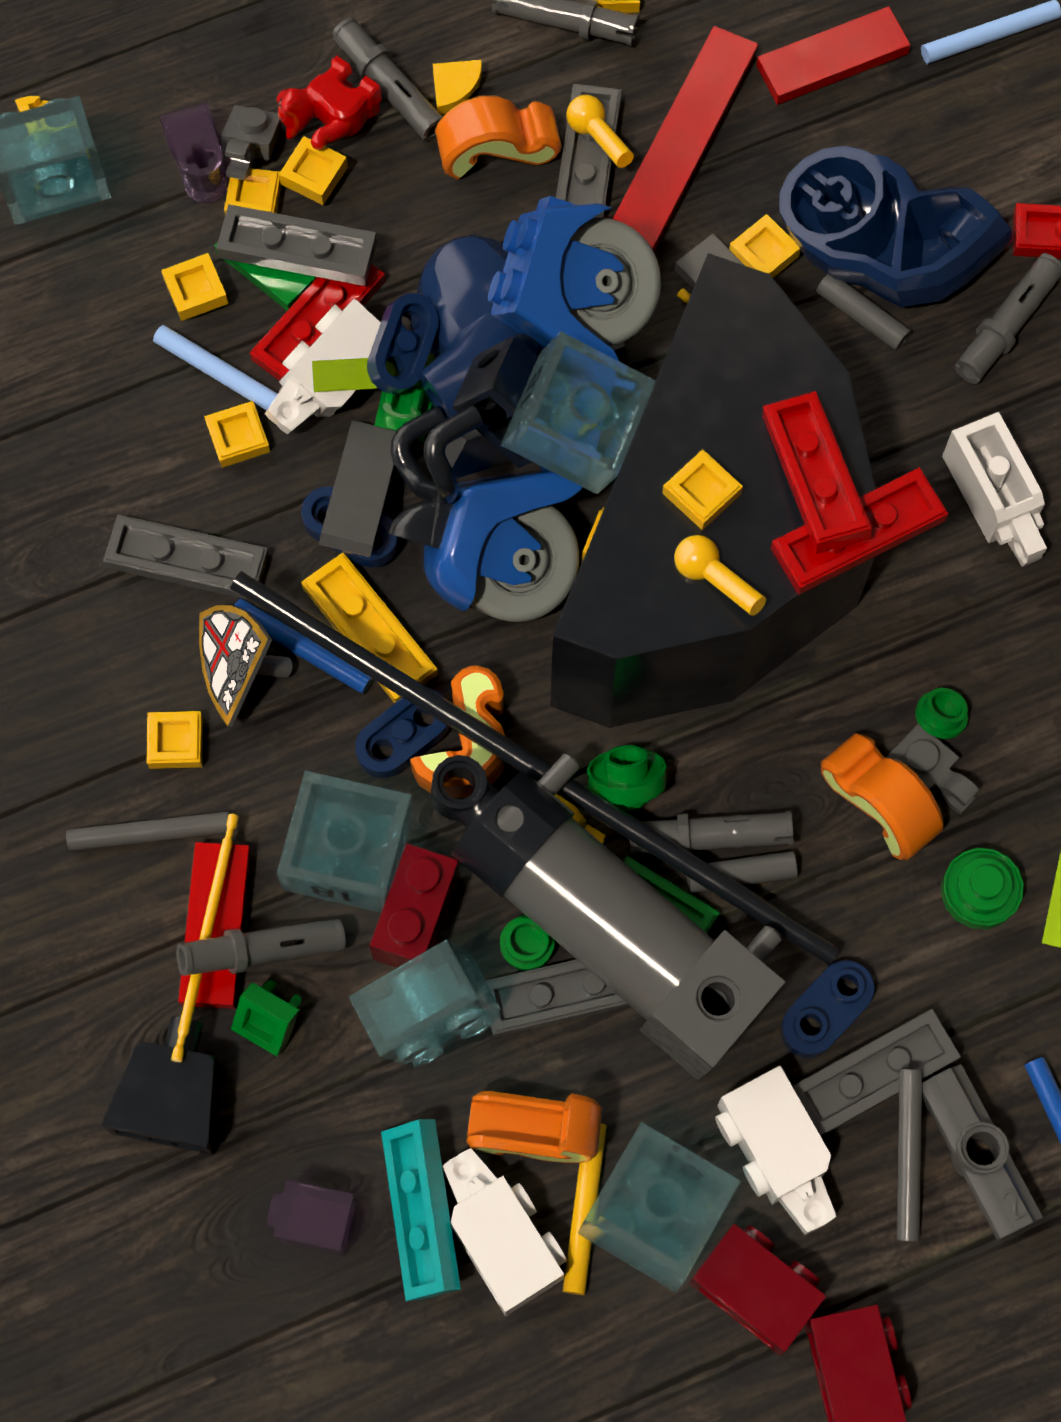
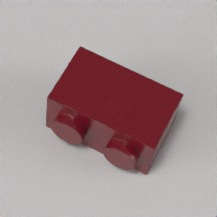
[369,843,460,977]
[689,1224,826,1356]
[805,1305,912,1422]

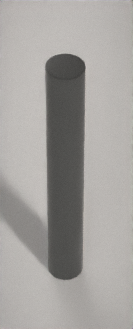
[66,812,229,851]
[897,1068,922,1241]

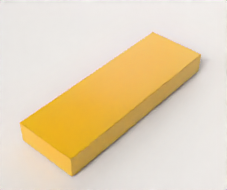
[301,552,438,703]

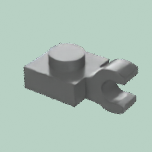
[221,105,282,180]
[886,724,979,815]

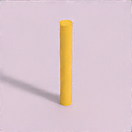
[562,1123,607,1295]

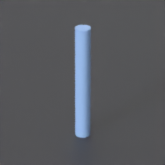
[921,0,1061,64]
[153,325,278,411]

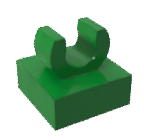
[374,386,433,443]
[231,980,301,1057]

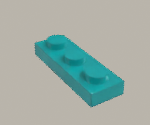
[381,1119,461,1301]

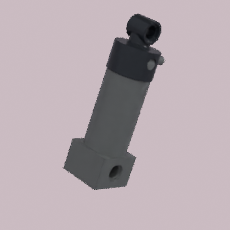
[430,753,785,1080]

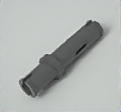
[492,0,640,47]
[332,17,443,142]
[955,253,1061,384]
[630,811,794,856]
[176,919,346,976]

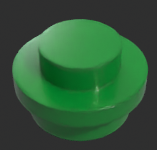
[915,688,968,739]
[500,916,554,971]

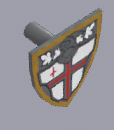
[199,605,292,727]

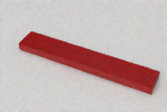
[613,26,758,252]

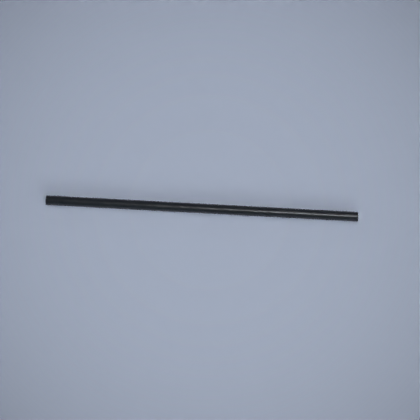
[230,571,841,966]

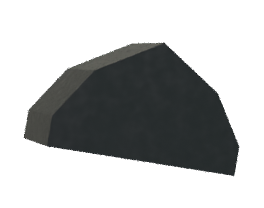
[550,253,876,728]

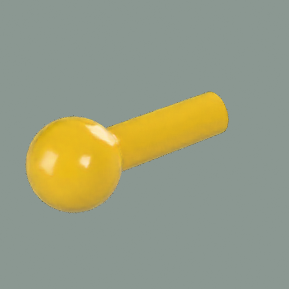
[566,95,634,168]
[674,535,766,616]

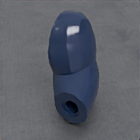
[779,146,1014,307]
[417,234,563,420]

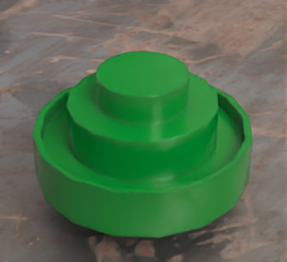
[587,745,667,811]
[941,848,1024,930]

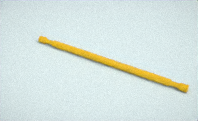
[171,814,239,1062]

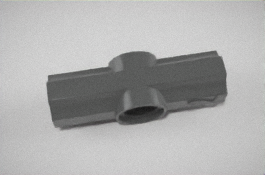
[922,1064,1043,1241]

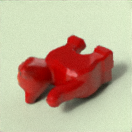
[277,56,382,151]

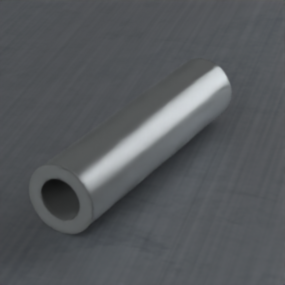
[816,274,911,351]
[686,851,797,893]

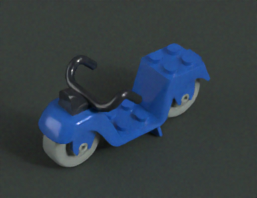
[388,196,661,622]

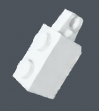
[265,298,381,434]
[942,412,1047,567]
[715,1066,836,1235]
[443,1148,567,1316]

